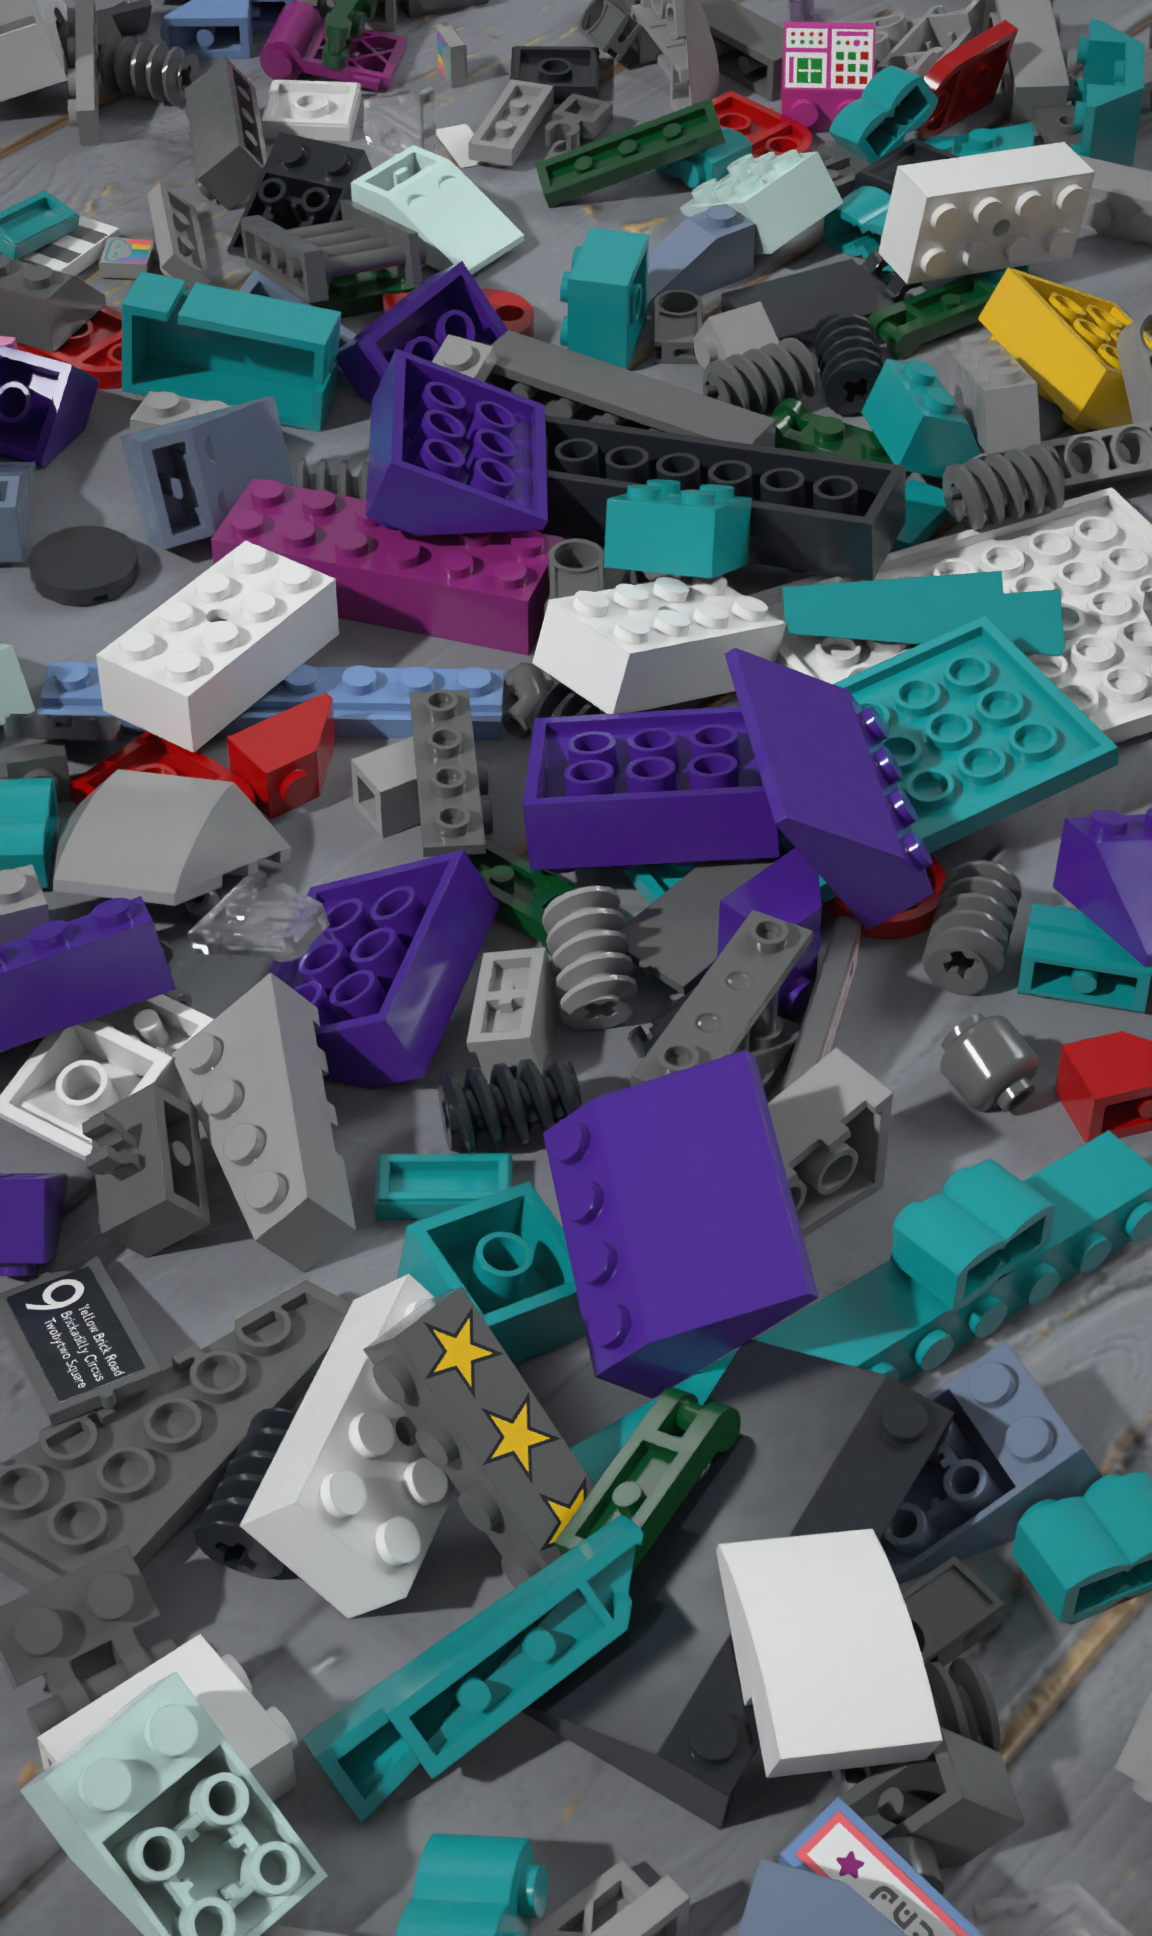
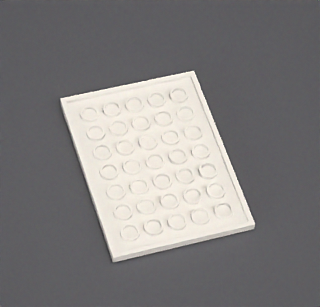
[747,487,1152,744]

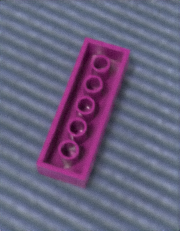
[211,478,563,656]

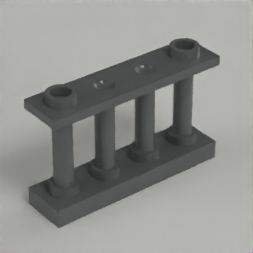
[240,199,426,303]
[631,910,813,1100]

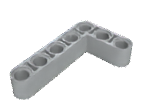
[961,312,1152,492]

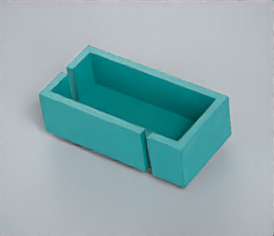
[122,271,341,432]

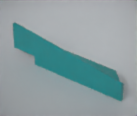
[782,571,1065,656]
[303,1515,644,1822]

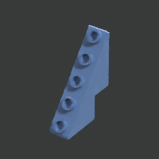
[160,0,296,59]

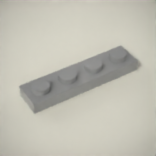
[67,0,99,146]

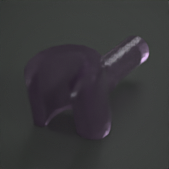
[788,0,826,22]

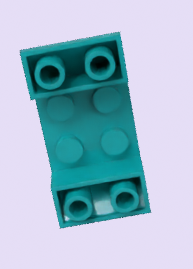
[1070,19,1144,167]

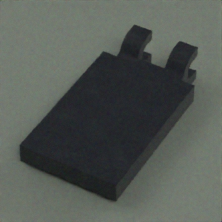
[721,248,922,348]

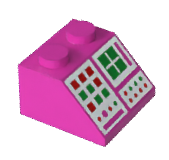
[780,22,875,132]

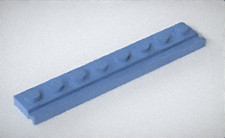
[36,661,505,740]

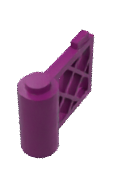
[260,1,407,91]

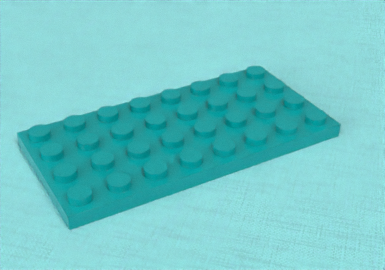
[622,616,1118,905]

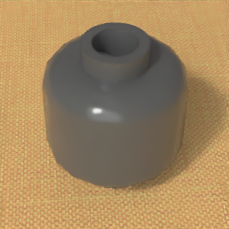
[940,1013,1039,1112]

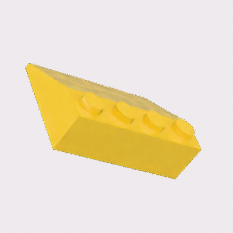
[978,267,1152,433]

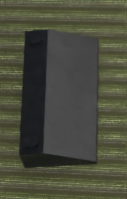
[521,1339,954,1830]

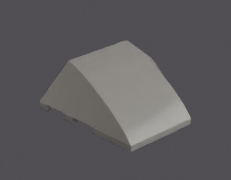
[628,0,720,111]
[855,0,986,78]
[53,769,291,906]

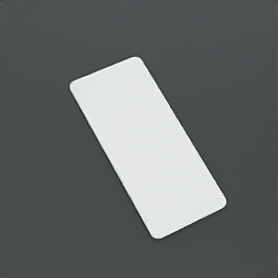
[434,124,486,168]

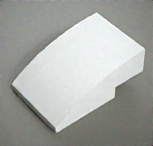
[0,994,214,1161]
[716,1529,943,1778]

